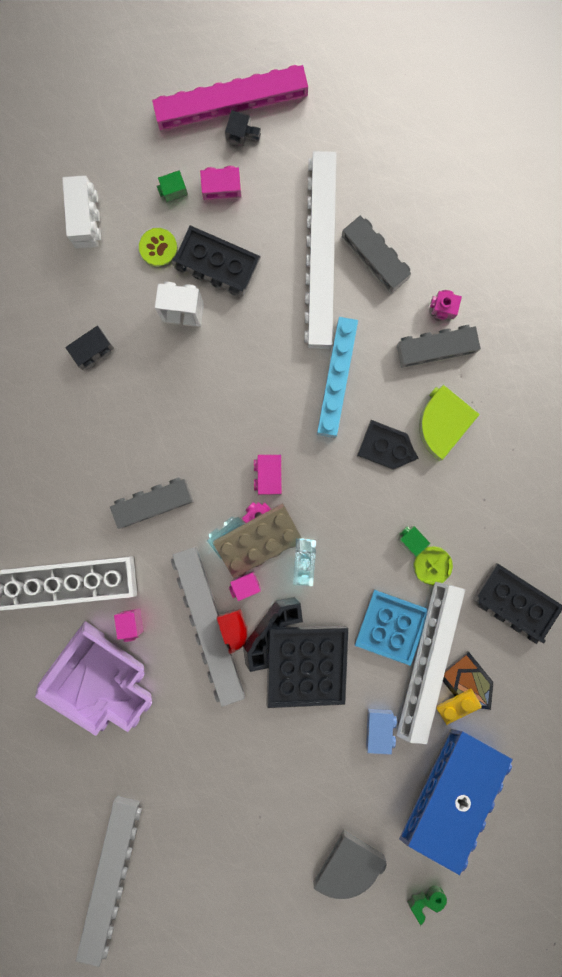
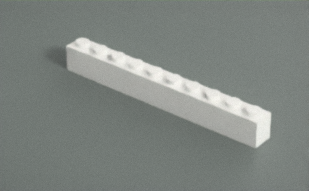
[304,151,336,349]

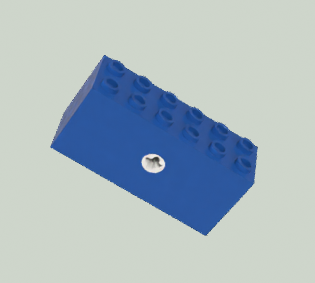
[399,729,513,875]

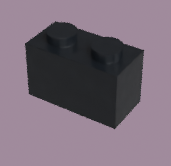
[65,325,114,370]

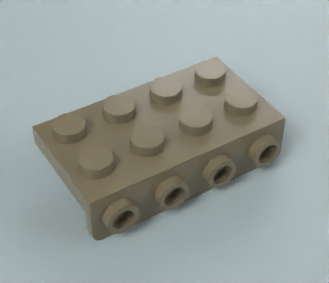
[213,503,303,578]

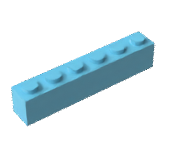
[317,317,358,438]

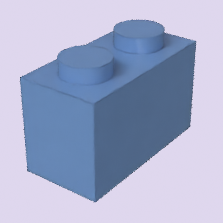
[366,709,397,754]

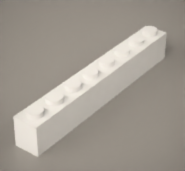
[396,582,465,744]

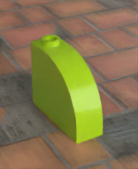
[419,385,480,461]

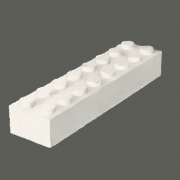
[0,556,137,611]

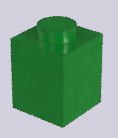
[157,170,188,203]
[398,526,431,557]

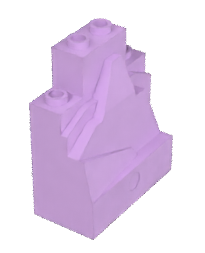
[35,621,152,736]

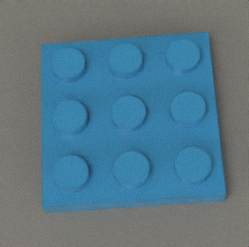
[354,589,428,666]

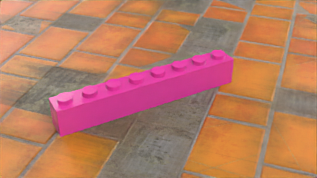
[152,65,308,130]

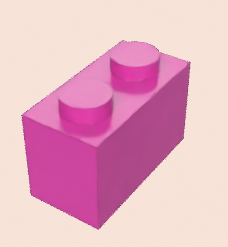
[200,166,242,200]
[254,455,282,495]
[229,571,261,601]
[114,609,144,642]

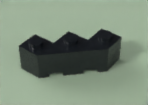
[243,597,303,672]

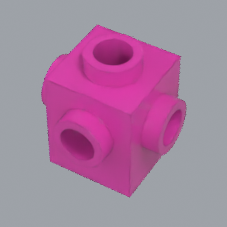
[430,290,462,320]
[242,502,271,523]

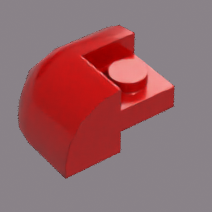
[217,609,248,654]

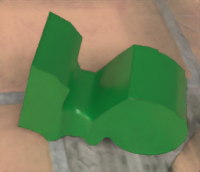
[407,886,447,926]

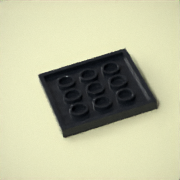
[266,626,348,708]

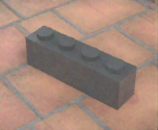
[342,215,411,294]
[397,325,481,368]
[110,477,194,529]

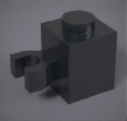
[225,110,261,146]

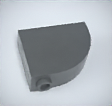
[313,830,387,899]

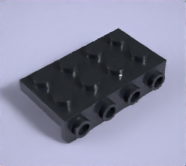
[172,225,261,297]
[474,563,562,644]

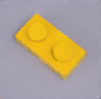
[436,689,481,725]

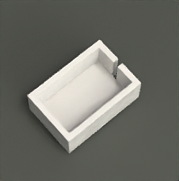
[62,176,101,249]
[155,282,204,327]

